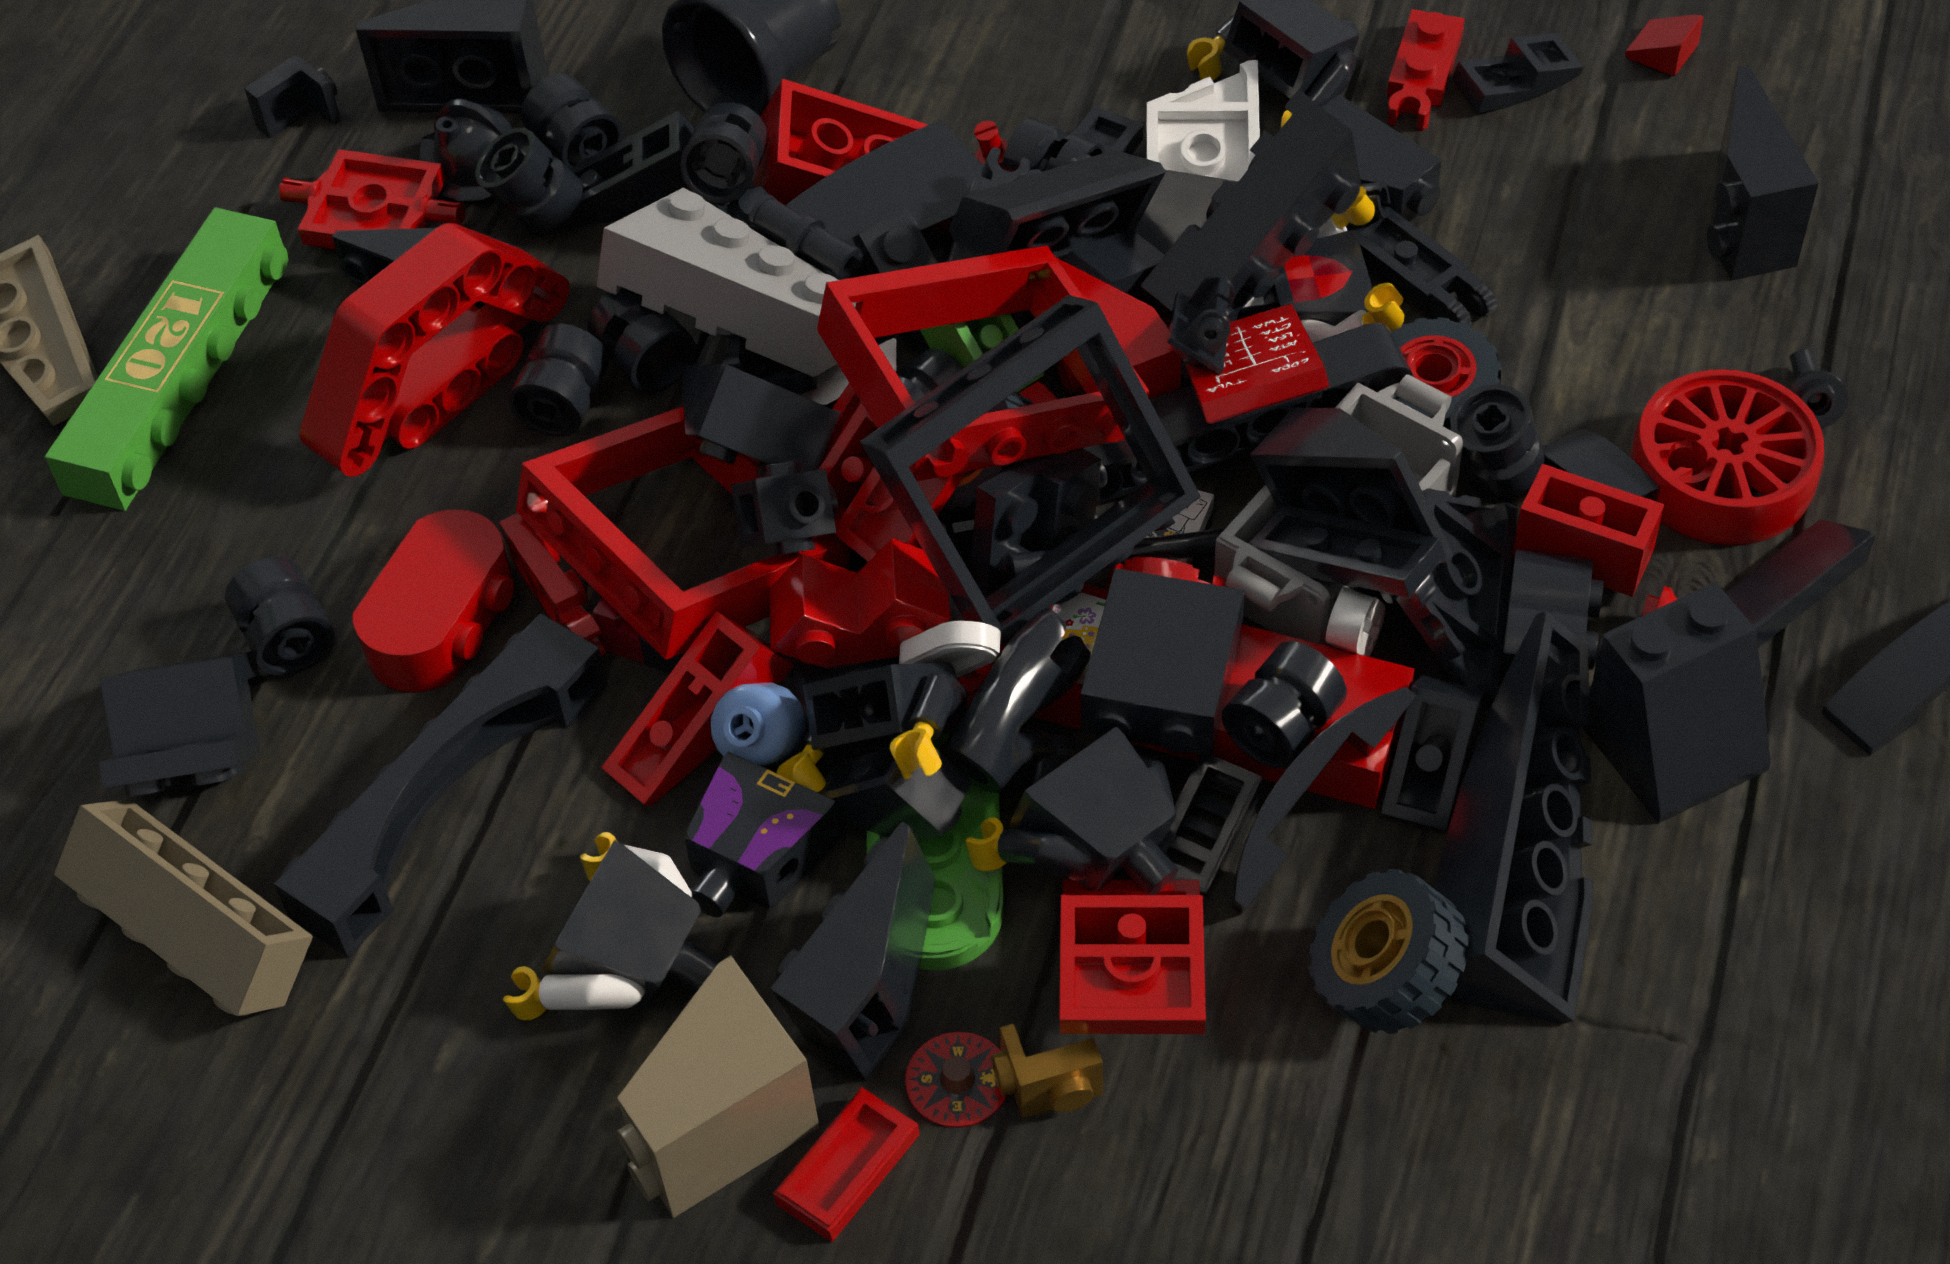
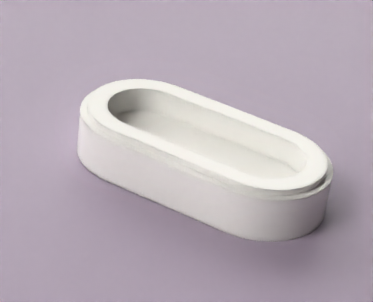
[899,621,1001,678]

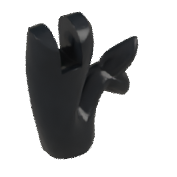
[939,608,1091,793]

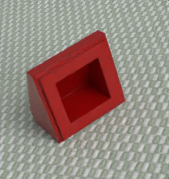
[1625,15,1704,77]

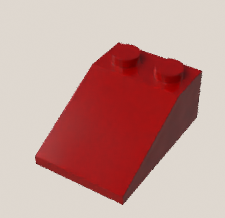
[754,78,928,205]

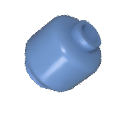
[711,683,806,768]

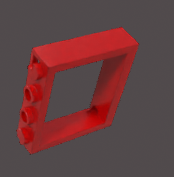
[817,245,1150,482]
[516,406,852,660]

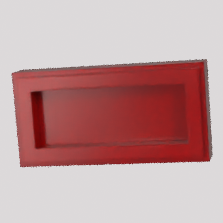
[773,1087,919,1243]

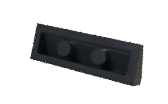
[1725,519,1875,648]

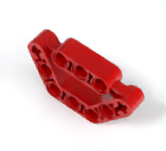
[299,223,570,477]

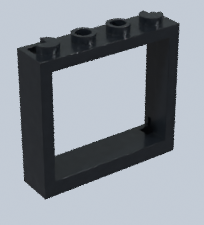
[860,295,1201,644]

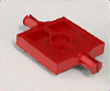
[279,149,465,249]

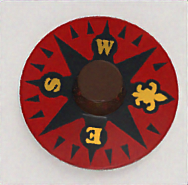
[905,1032,1007,1128]

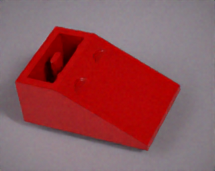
[1056,258,1181,399]

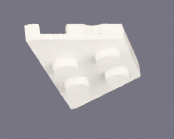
[1146,60,1260,181]

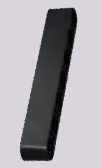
[1084,323,1414,505]

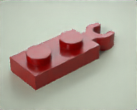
[1387,9,1465,131]
[499,513,606,656]

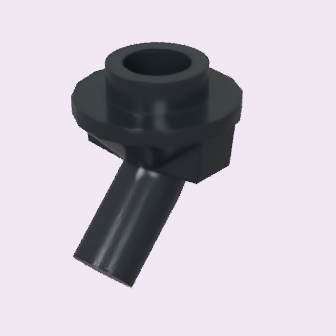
[1788,349,1848,429]

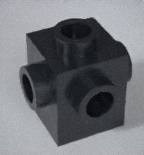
[731,460,838,555]

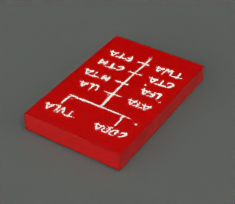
[1182,303,1330,424]

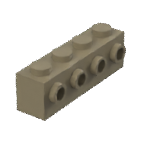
[54,799,313,1016]

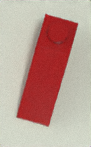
[601,611,795,807]

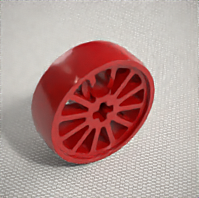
[1630,369,1824,546]

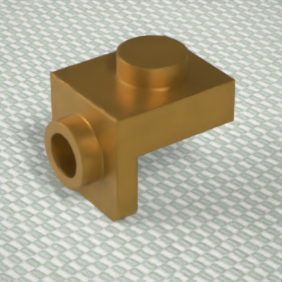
[991,1024,1103,1118]

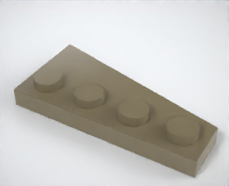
[0,235,98,426]

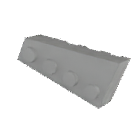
[597,188,856,377]

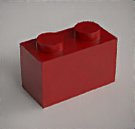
[1513,464,1664,597]

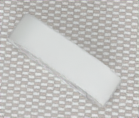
[1325,587,1386,657]

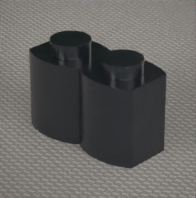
[1500,549,1604,679]

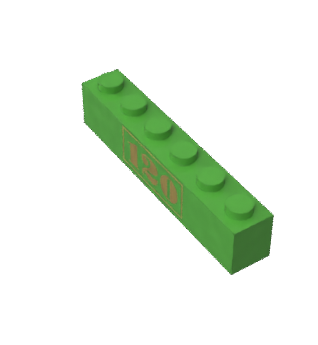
[45,207,288,511]

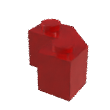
[769,538,950,668]

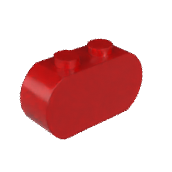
[353,510,514,693]

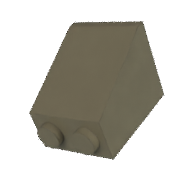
[617,956,820,1218]

